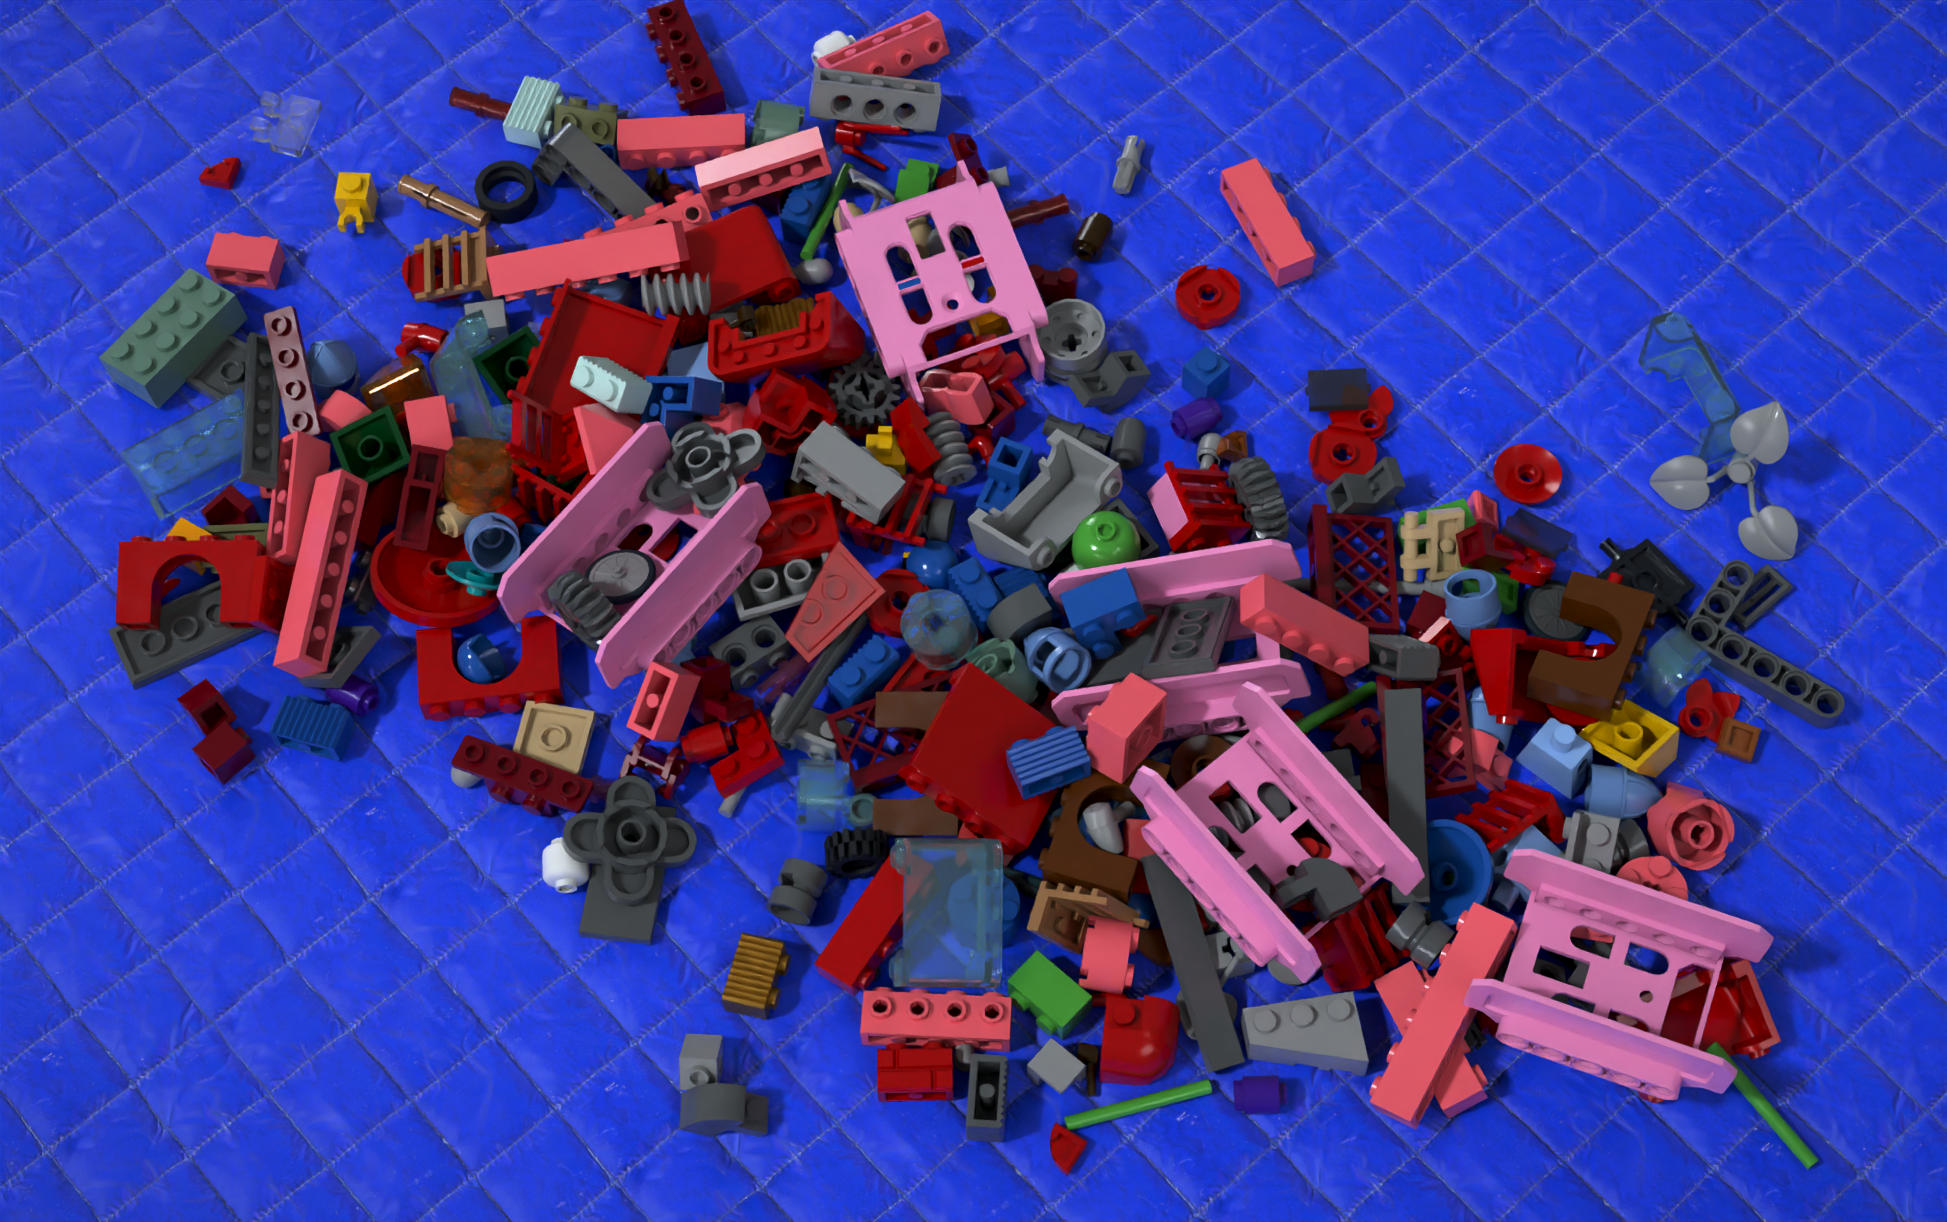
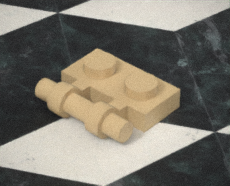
[1400,507,1465,582]

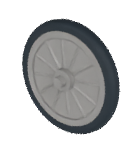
[584,549,656,605]

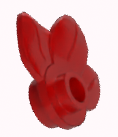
[1328,385,1394,440]
[1678,678,1740,743]

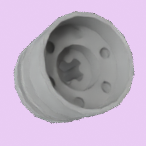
[1036,299,1108,386]

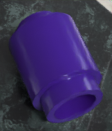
[1170,396,1223,441]
[325,674,380,717]
[1233,1075,1287,1114]

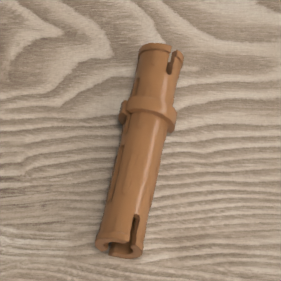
[398,174,490,230]

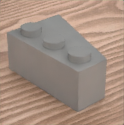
[791,420,906,525]
[1240,991,1369,1076]

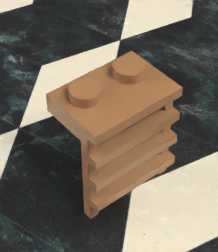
[414,226,505,303]
[1027,880,1150,954]

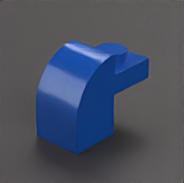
[975,437,1033,515]

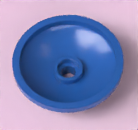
[1388,819,1494,928]

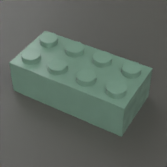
[99,268,248,409]

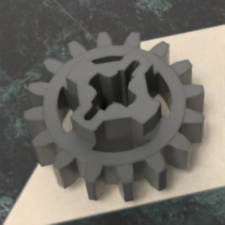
[828,361,901,431]

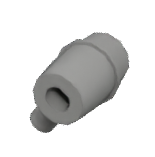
[1083,801,1135,854]

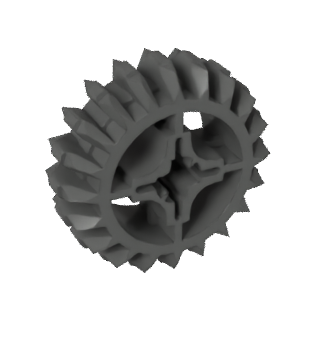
[1228,456,1289,542]
[547,570,622,654]

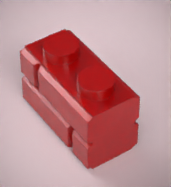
[877,1042,954,1102]

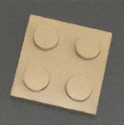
[512,700,597,776]

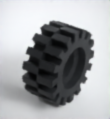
[824,827,890,880]

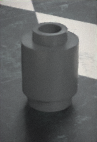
[1110,417,1147,470]

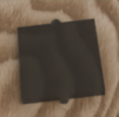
[1305,368,1371,412]
[1500,508,1573,560]

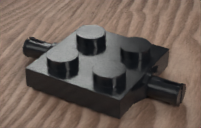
[1596,537,1695,630]

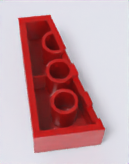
[814,844,940,997]

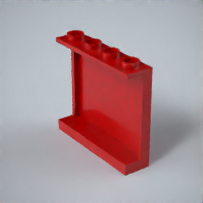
[515,278,681,423]
[896,662,1060,856]

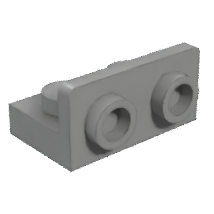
[771,699,855,765]
[1558,809,1621,875]

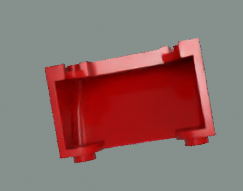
[647,205,802,346]
[707,291,865,385]
[1469,628,1617,735]
[1608,957,1781,1103]

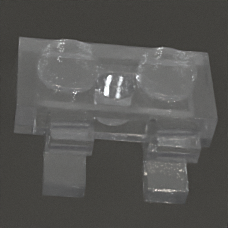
[250,91,322,158]

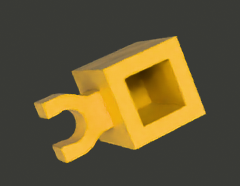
[334,172,378,233]
[865,426,908,475]

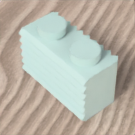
[502,75,566,149]
[570,356,653,415]

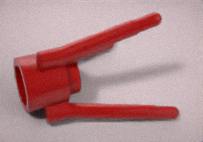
[835,120,909,171]

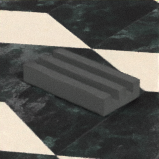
[1718,564,1793,632]

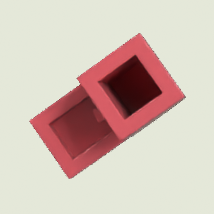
[318,390,373,432]
[1428,727,1513,792]

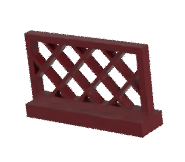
[1307,504,1400,635]
[1376,667,1477,799]
[826,669,957,795]

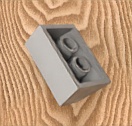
[730,552,829,622]

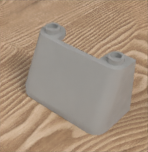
[967,428,1123,571]

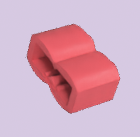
[918,369,995,425]

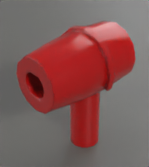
[395,322,449,357]
[980,351,1027,411]

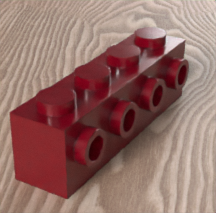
[644,0,726,116]

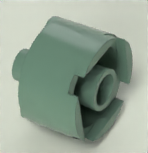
[749,99,805,148]
[965,638,1038,704]

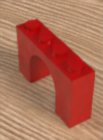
[115,535,266,630]
[416,615,565,721]

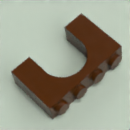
[1526,571,1659,722]
[872,691,963,839]
[1038,747,1171,906]

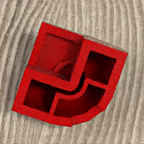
[742,367,838,457]
[1099,995,1181,1086]

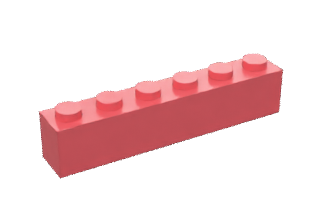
[485,220,690,301]
[273,469,368,678]
[1369,902,1519,1130]

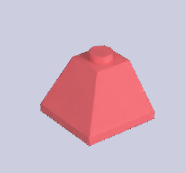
[573,402,642,475]

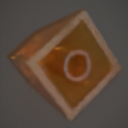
[360,352,435,415]

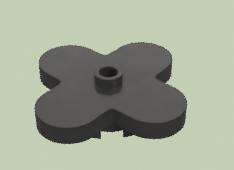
[646,422,766,519]
[562,776,697,906]

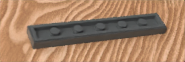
[240,332,281,489]
[1384,688,1431,906]
[1140,854,1245,1073]

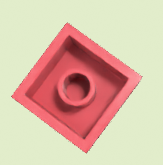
[1084,672,1167,784]

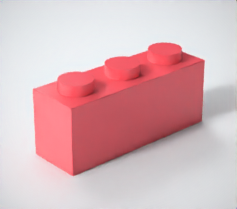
[404,395,470,503]

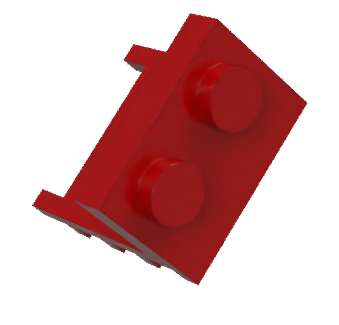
[505,389,589,484]
[1164,461,1252,553]
[510,463,596,523]
[846,473,948,548]
[1455,778,1566,853]
[1301,882,1410,992]

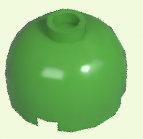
[1072,511,1141,570]

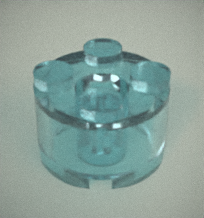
[900,589,978,670]
[1633,625,1713,708]
[795,759,850,831]

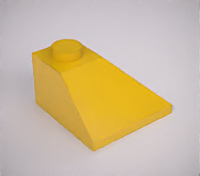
[1578,699,1680,778]

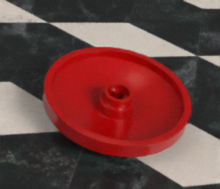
[370,521,508,628]

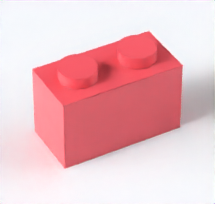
[205,232,285,290]
[626,661,701,742]

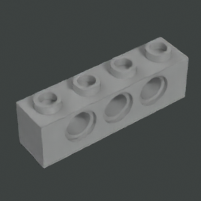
[809,67,941,132]

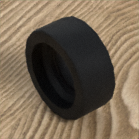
[474,161,538,223]

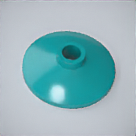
[445,561,506,596]

